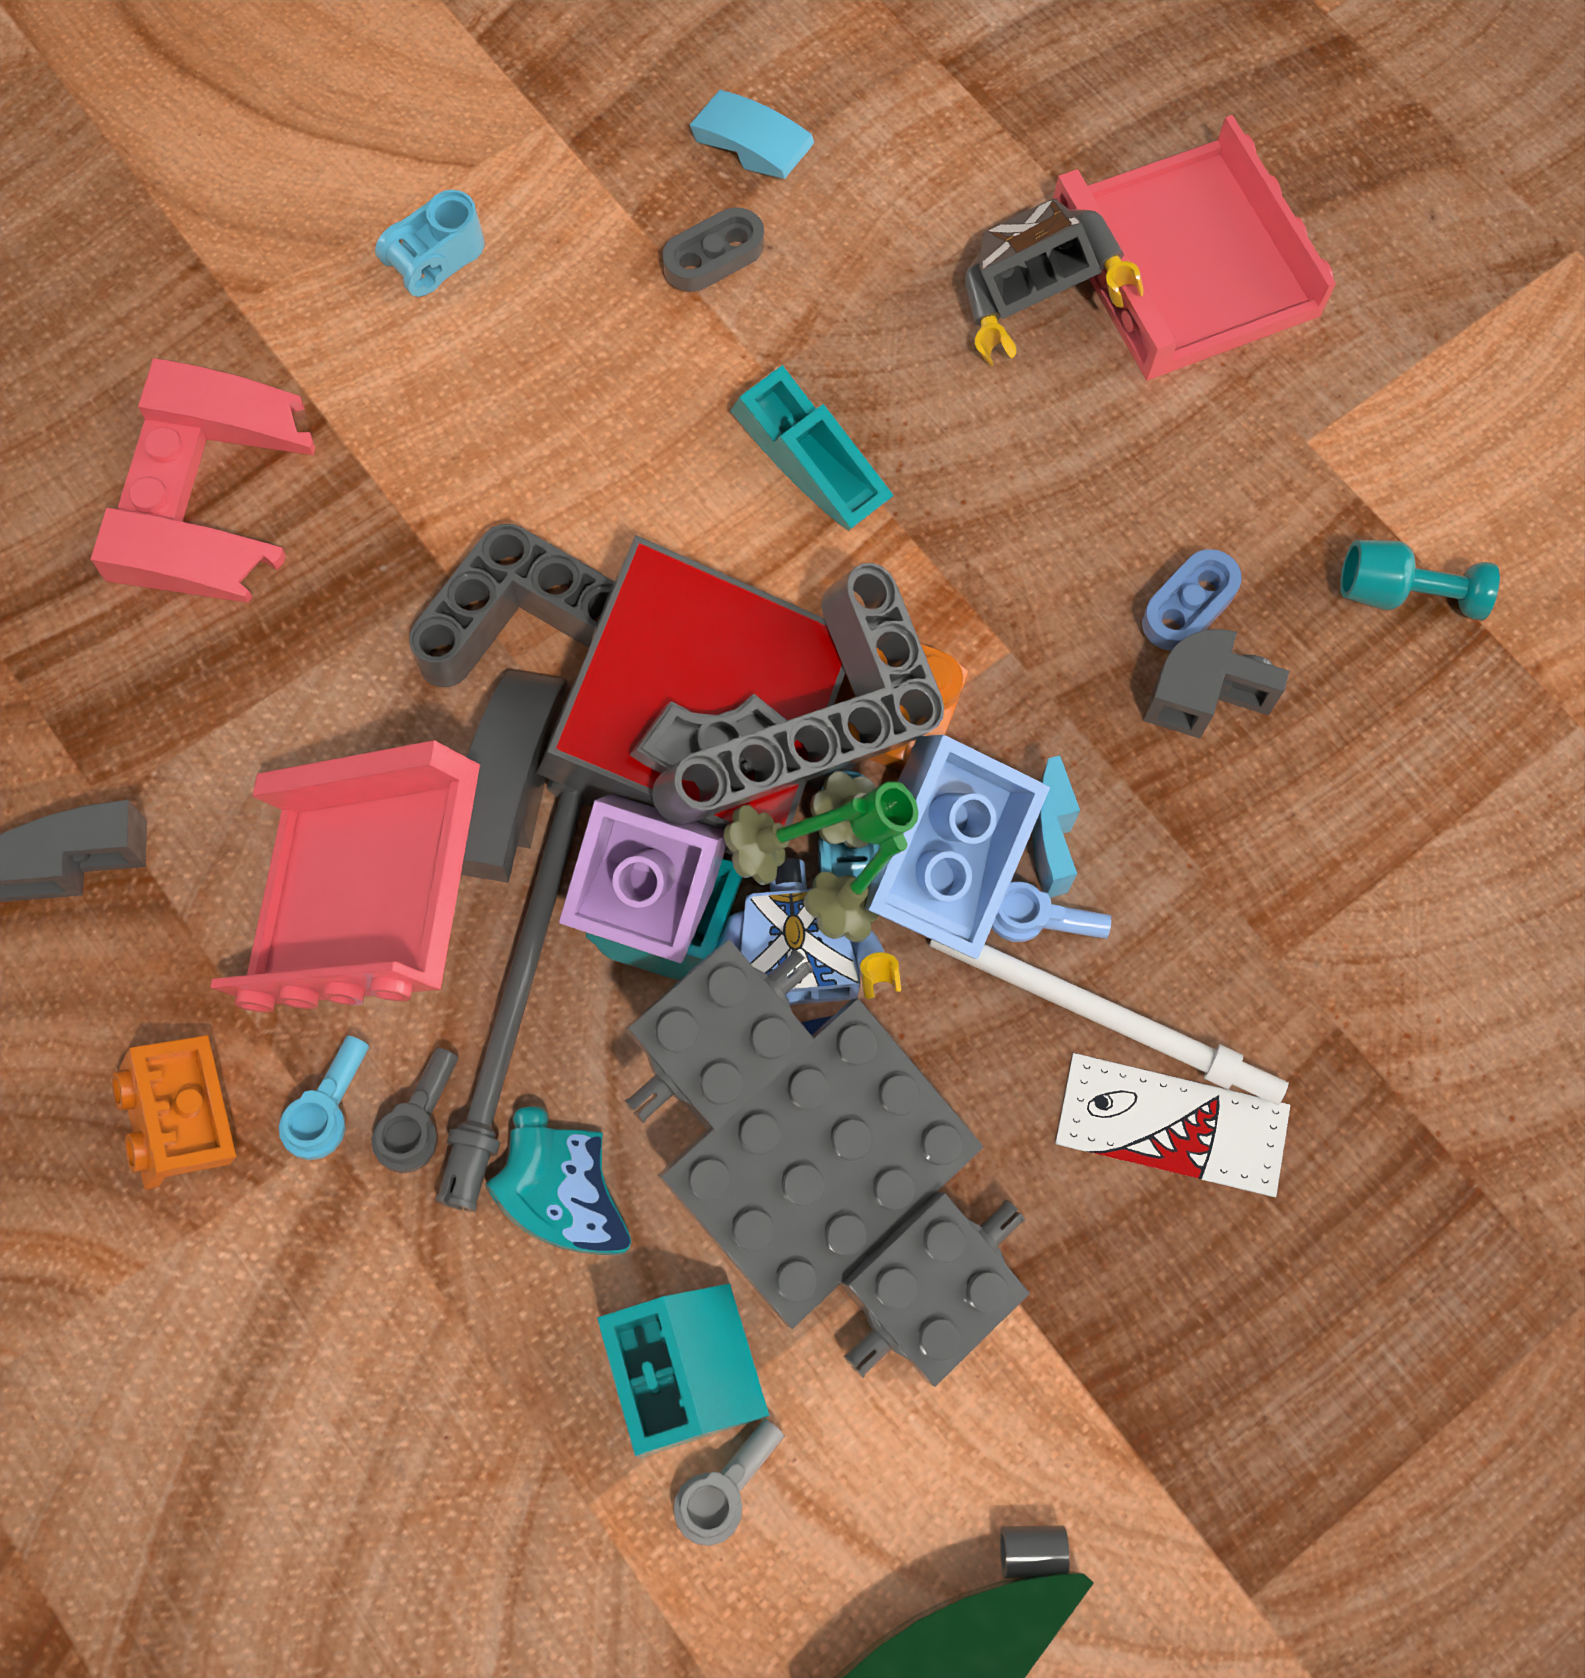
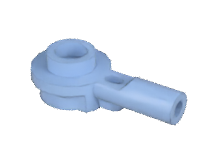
[991,881,1111,942]

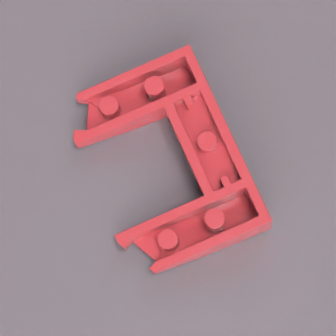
[90,358,315,603]

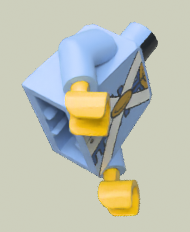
[716,859,901,1005]

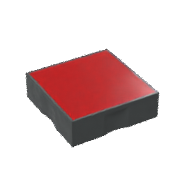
[536,535,846,855]

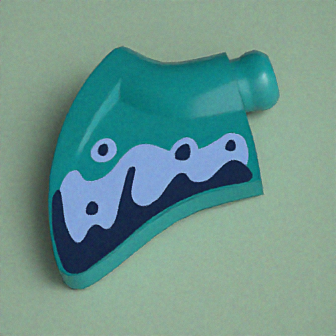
[485,1106,631,1256]

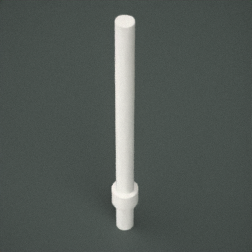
[929,940,1289,1105]

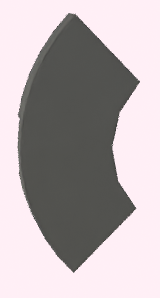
[630,694,796,782]

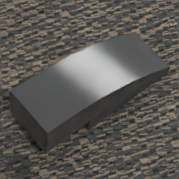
[0,800,147,902]

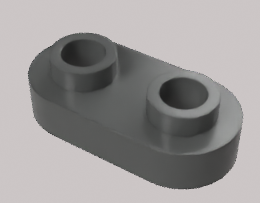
[663,207,764,292]

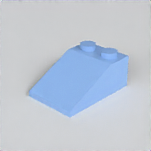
[865,735,1050,960]

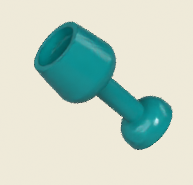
[1340,540,1500,621]

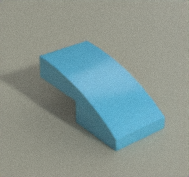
[690,90,814,179]
[1032,755,1080,898]

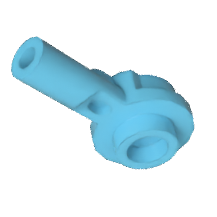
[279,1035,369,1160]

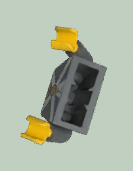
[964,199,1144,366]

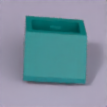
[597,1283,770,1459]

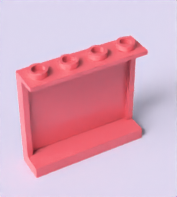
[1053,115,1336,381]
[211,740,480,1012]

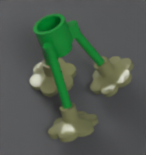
[724,771,919,942]

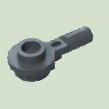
[371,1048,459,1173]

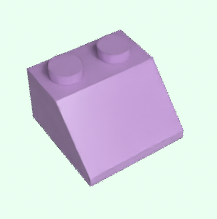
[559,794,726,963]

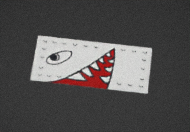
[1056,1053,1290,1197]

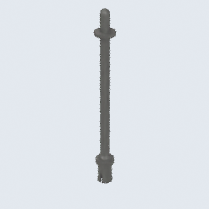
[434,779,597,1212]

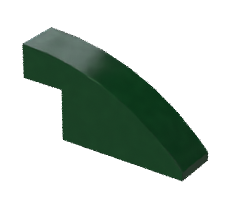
[834,1571,1094,1678]

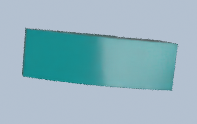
[730,365,894,531]

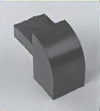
[1143,629,1290,739]

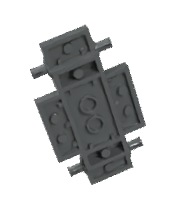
[624,939,1030,1387]

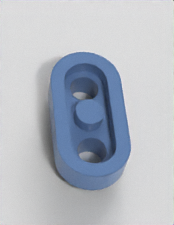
[1142,549,1242,651]

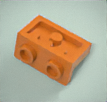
[112,1035,236,1190]

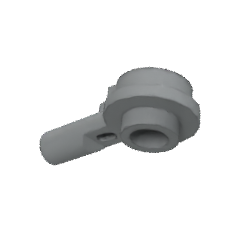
[674,1418,785,1546]

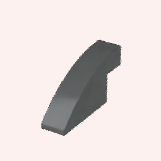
[461,670,567,883]

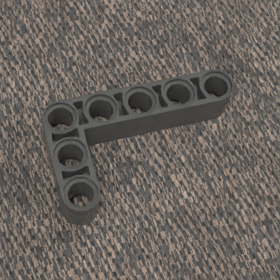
[409,524,614,687]
[652,563,944,824]

